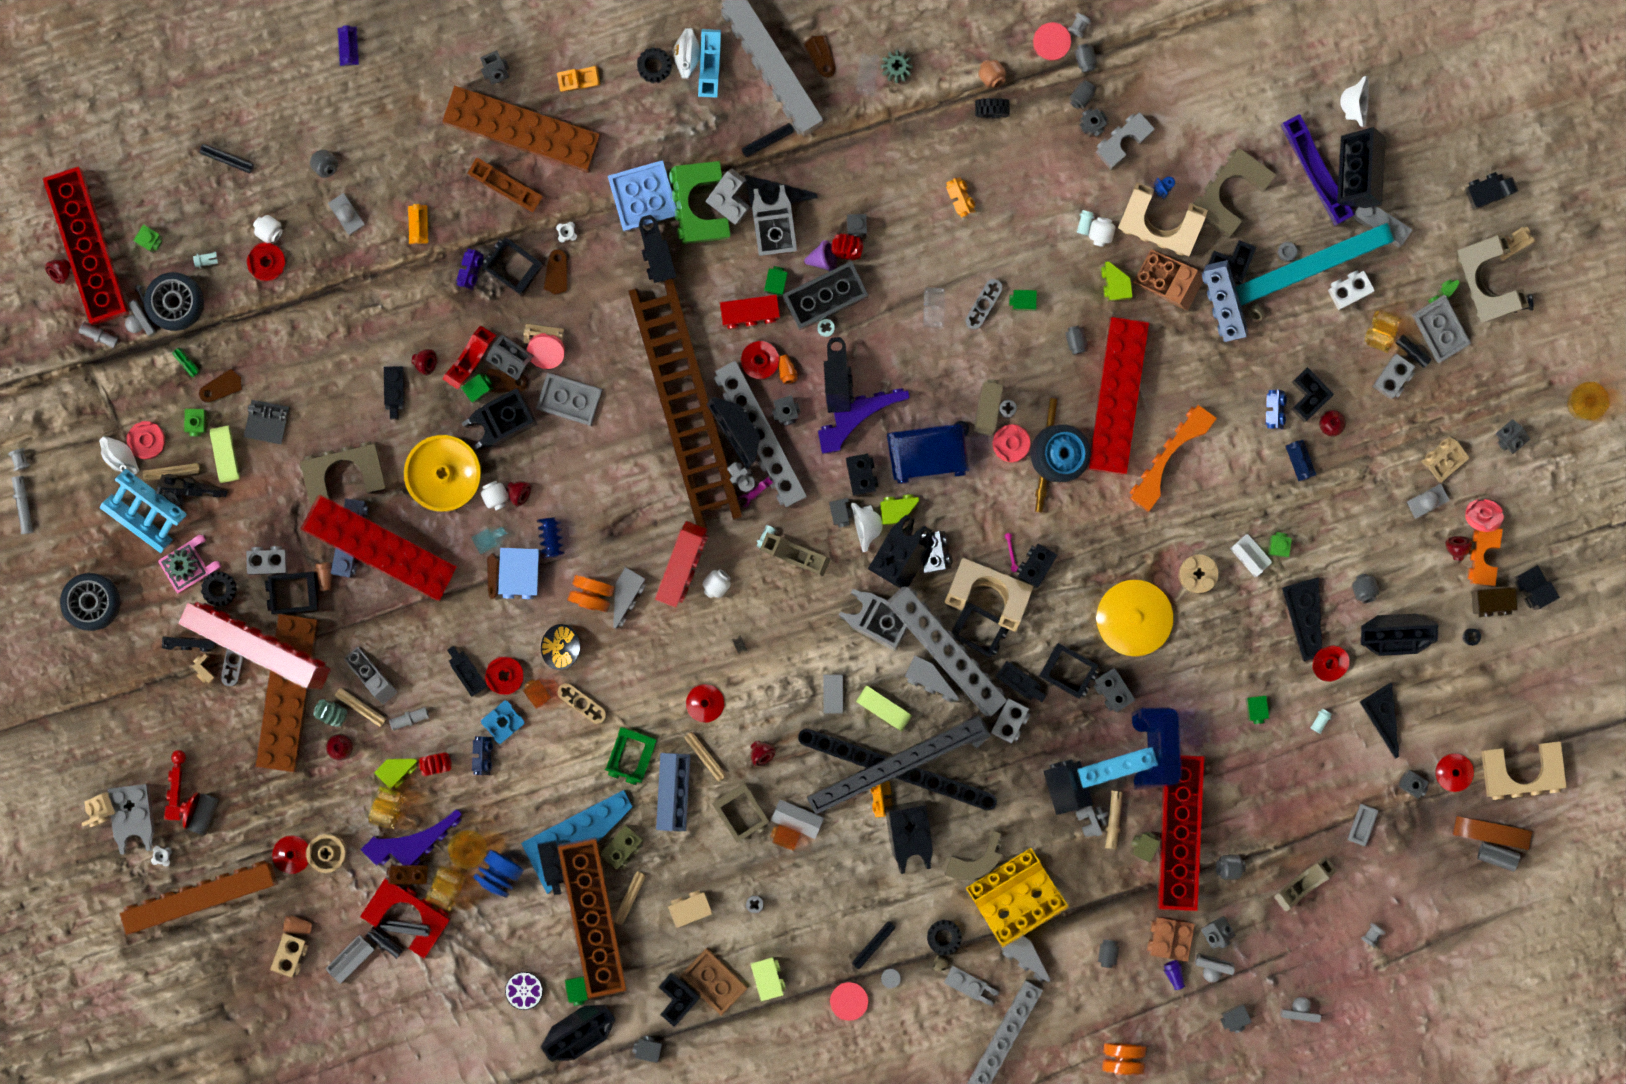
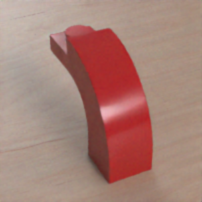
[443,325,496,389]

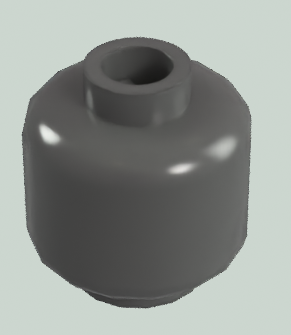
[310,150,338,178]
[1352,574,1380,604]
[1216,854,1246,880]

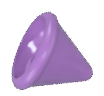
[804,240,837,272]

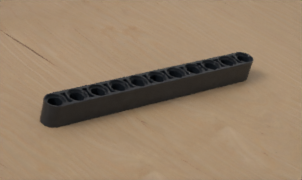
[798,729,997,811]

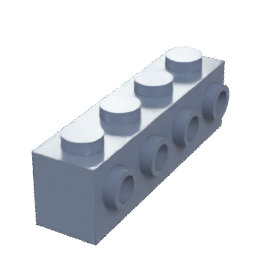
[1202,260,1248,342]
[331,498,368,578]
[656,753,690,832]

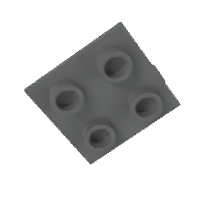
[244,400,289,445]

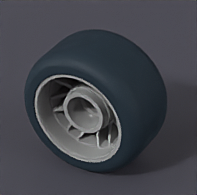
[144,272,204,331]
[60,573,120,631]

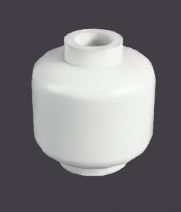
[253,215,283,243]
[1089,217,1116,246]
[481,481,509,510]
[703,569,731,598]

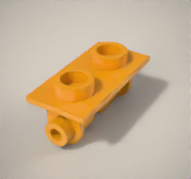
[946,177,976,218]
[408,204,428,244]
[870,781,892,817]

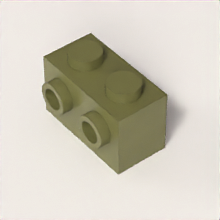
[600,825,643,870]
[1130,831,1160,863]

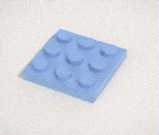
[608,160,677,232]

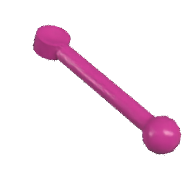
[1005,533,1018,572]

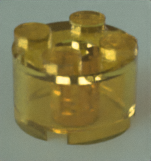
[1364,310,1402,354]
[1567,382,1610,422]
[368,786,406,830]
[448,830,488,869]
[426,866,466,911]

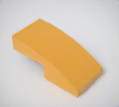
[557,66,600,92]

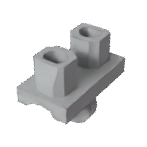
[727,462,755,492]
[1075,806,1109,837]

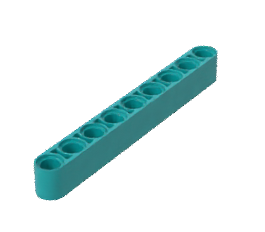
[1236,223,1395,306]

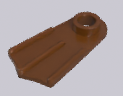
[803,35,835,78]
[543,249,567,295]
[486,368,529,392]
[199,369,242,403]
[487,553,500,599]

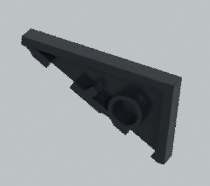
[745,175,818,212]
[156,474,228,497]
[1359,682,1399,759]

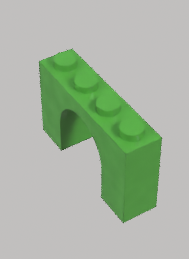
[669,161,730,244]

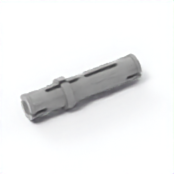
[11,476,34,534]

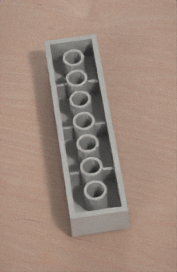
[721,0,823,137]

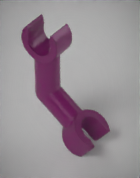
[738,477,773,507]

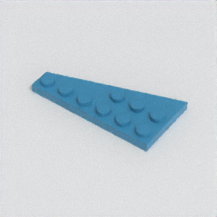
[521,790,632,894]

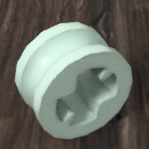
[817,319,835,337]

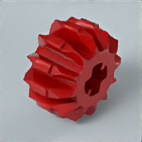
[831,233,864,261]
[419,752,452,776]

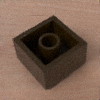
[1471,587,1518,617]

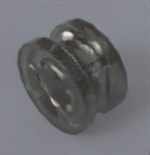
[732,636,747,654]

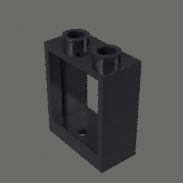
[483,237,544,296]
[265,571,319,615]
[951,602,1009,658]
[1038,643,1099,699]

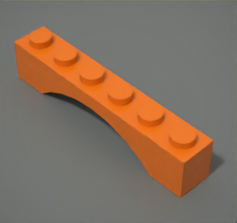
[1129,405,1217,512]

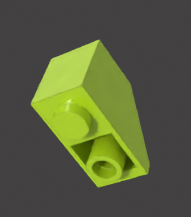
[1101,261,1132,302]
[880,494,919,525]
[374,759,419,789]

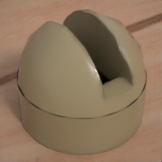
[1248,304,1265,321]
[932,955,948,972]

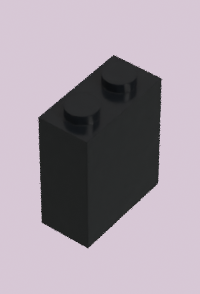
[1043,759,1093,815]

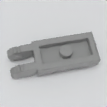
[944,966,1000,1006]

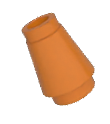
[779,355,798,385]

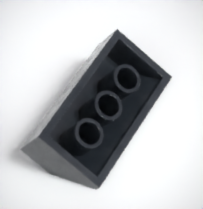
[1337,127,1386,208]

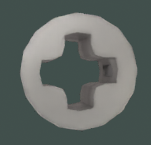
[1067,13,1091,38]
[999,400,1017,418]
[8,448,30,471]
[746,896,763,913]
[1361,923,1386,948]

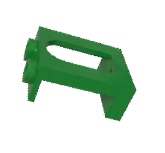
[605,727,657,785]

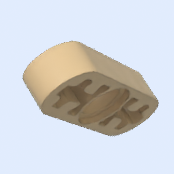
[558,683,606,724]

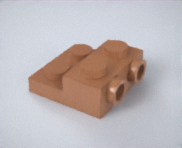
[1147,917,1195,962]

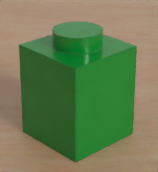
[764,266,788,297]
[1009,290,1037,311]
[461,373,494,403]
[1245,696,1269,724]
[565,976,589,1006]

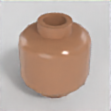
[978,60,1006,89]

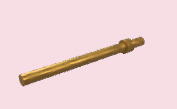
[1035,398,1057,513]

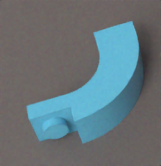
[698,29,721,98]

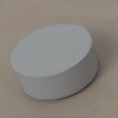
[1278,242,1297,262]
[881,968,901,988]

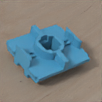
[481,700,525,744]

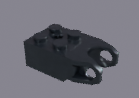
[639,215,676,283]
[824,337,854,413]
[462,388,538,451]
[868,515,932,589]
[885,800,933,874]

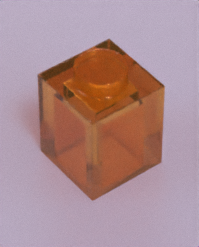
[523,679,552,709]
[770,824,800,851]

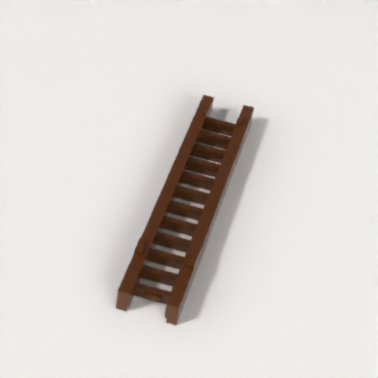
[628,278,742,528]

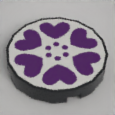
[505,972,543,1010]

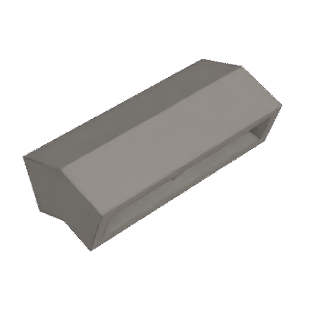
[771,800,824,839]
[325,934,375,984]

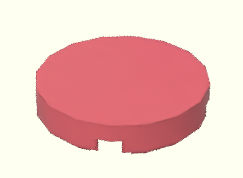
[1033,22,1071,61]
[527,333,565,369]
[127,421,165,459]
[992,424,1031,463]
[1465,499,1504,532]
[830,982,868,1021]

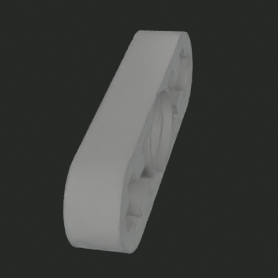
[965,279,1002,330]
[221,648,244,686]

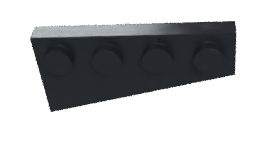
[1281,577,1322,661]

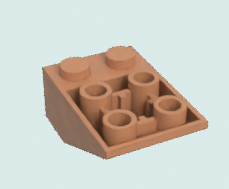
[1133,249,1203,311]

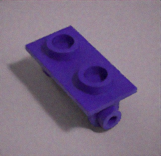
[338,25,359,66]
[456,249,484,290]

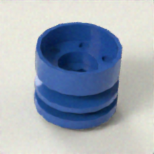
[473,849,524,898]

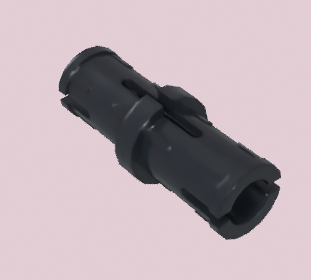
[1395,334,1432,368]
[366,926,404,959]

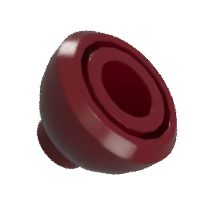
[45,259,71,284]
[411,349,437,376]
[1319,410,1346,437]
[506,481,531,507]
[1445,536,1472,561]
[326,734,353,761]
[751,741,776,766]

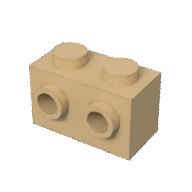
[668,890,713,928]

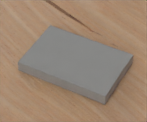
[1412,295,1471,363]
[536,372,602,426]

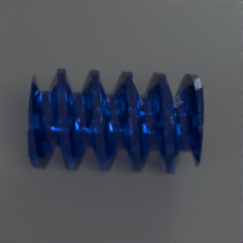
[537,517,565,558]

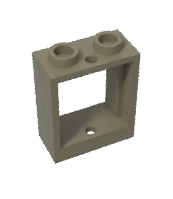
[712,783,769,844]

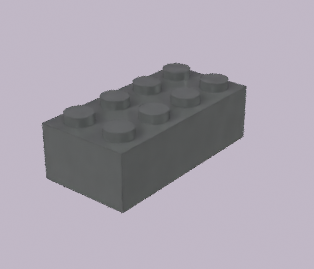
[783,261,868,331]

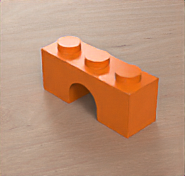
[1467,529,1503,587]

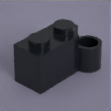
[1465,172,1518,210]

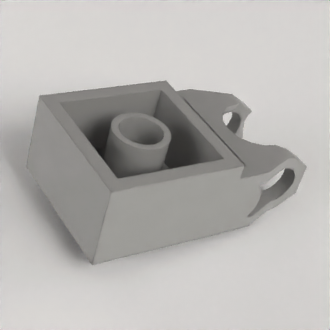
[752,185,797,256]
[839,589,910,651]
[108,784,155,855]

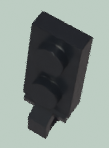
[384,366,404,420]
[162,636,217,652]
[447,646,488,697]
[995,661,1046,703]
[537,840,564,895]

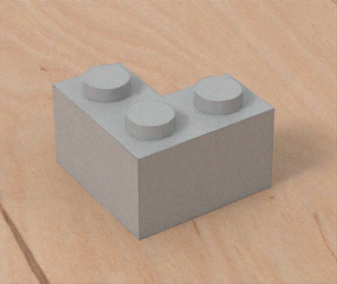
[705,169,751,225]

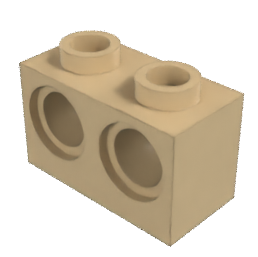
[270,933,309,978]

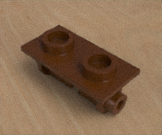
[386,865,428,884]

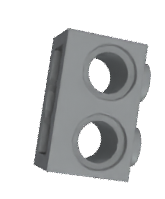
[1372,354,1415,399]
[246,546,288,575]
[991,698,1030,743]

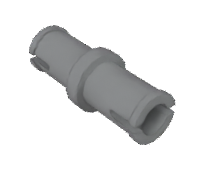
[78,322,119,349]
[389,707,430,731]

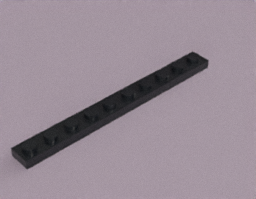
[807,715,988,814]

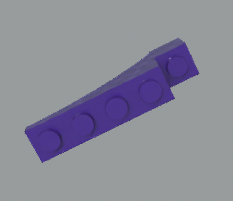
[818,388,909,454]
[360,809,463,866]

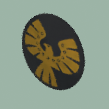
[541,624,580,670]

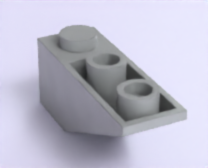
[613,567,647,629]
[344,646,397,705]
[905,656,959,703]
[1001,936,1050,983]

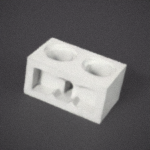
[1328,270,1375,311]

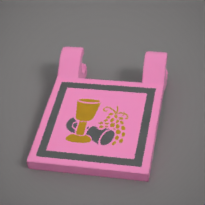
[158,535,222,594]

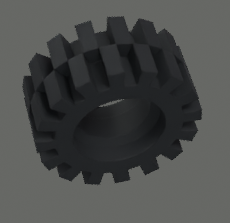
[637,47,672,84]
[975,98,1010,118]
[201,572,237,607]
[927,920,962,955]

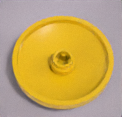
[404,435,481,512]
[1096,580,1173,657]

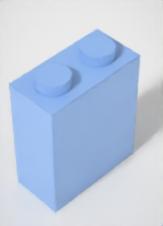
[498,548,540,599]

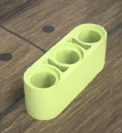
[210,425,240,483]
[856,686,912,732]

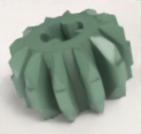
[881,50,913,83]
[165,549,198,582]
[313,699,347,727]

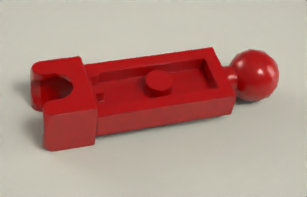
[164,750,186,821]

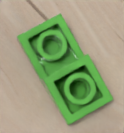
[1426,279,1459,306]

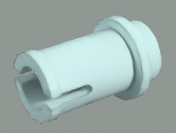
[1076,210,1094,235]
[193,252,218,269]
[756,525,777,548]
[1310,709,1332,734]

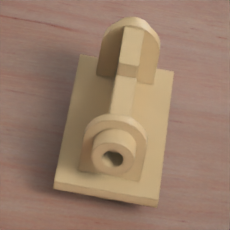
[1499,226,1535,261]
[524,324,564,344]

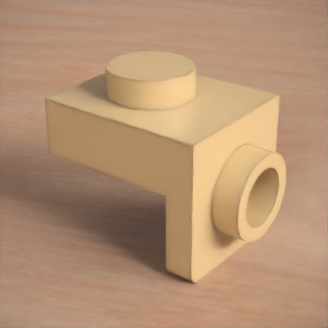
[192,653,216,683]

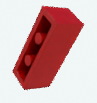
[720,295,780,329]

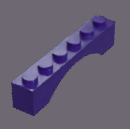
[1281,114,1354,226]

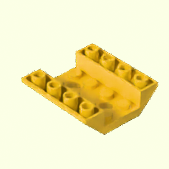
[966,848,1069,948]

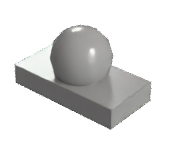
[328,193,365,236]
[125,300,157,337]
[1406,484,1450,519]
[1195,954,1235,982]
[1280,997,1321,1023]

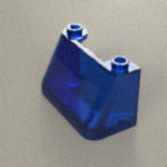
[887,424,970,484]
[1131,708,1181,790]

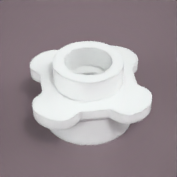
[556,222,577,242]
[151,846,172,867]

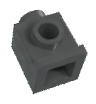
[829,498,852,528]

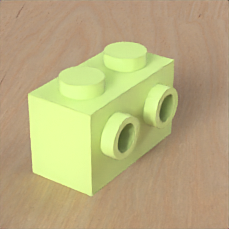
[751,957,786,1001]

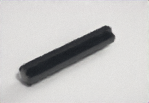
[741,123,794,157]
[199,144,254,174]
[380,919,431,937]
[852,921,895,969]

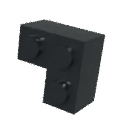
[1207,240,1257,285]
[1291,367,1334,423]
[1515,565,1560,610]
[658,972,700,1028]

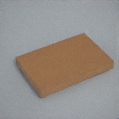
[680,948,748,1016]

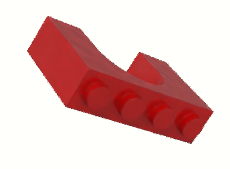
[360,877,451,959]

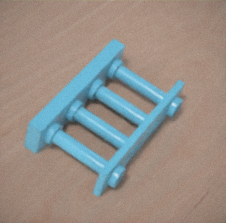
[100,469,187,553]
[1078,747,1158,788]

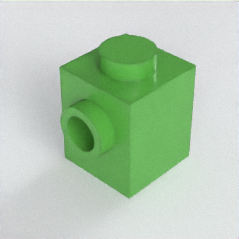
[133,224,163,253]
[184,409,207,437]
[1268,532,1292,558]

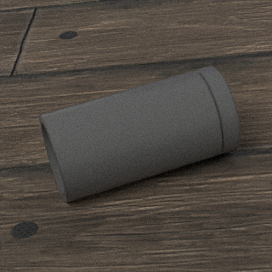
[188,793,219,836]
[1477,841,1520,872]

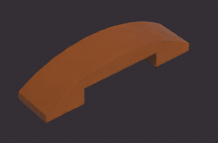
[467,157,543,213]
[1453,816,1532,850]

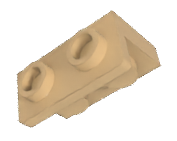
[1421,437,1469,483]
[82,792,115,828]

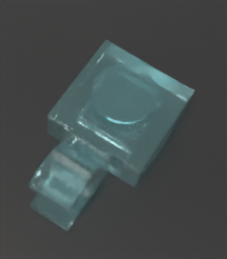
[471,527,507,554]

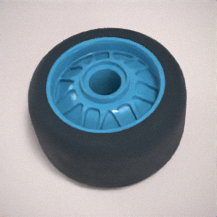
[1030,424,1091,482]

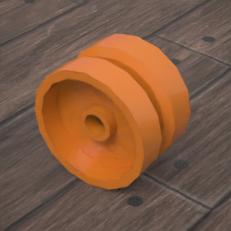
[567,575,615,613]
[1102,1043,1146,1075]

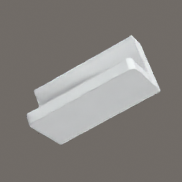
[1230,534,1272,577]

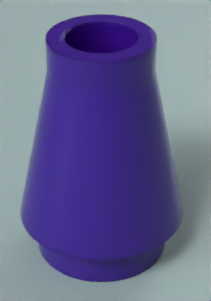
[1163,960,1185,990]

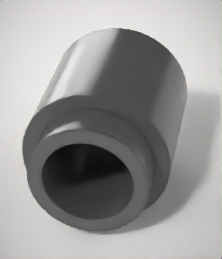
[1074,43,1098,73]
[1069,80,1096,109]
[1065,325,1088,355]
[1098,939,1119,968]

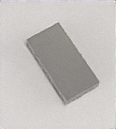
[823,675,843,713]
[1347,804,1379,847]

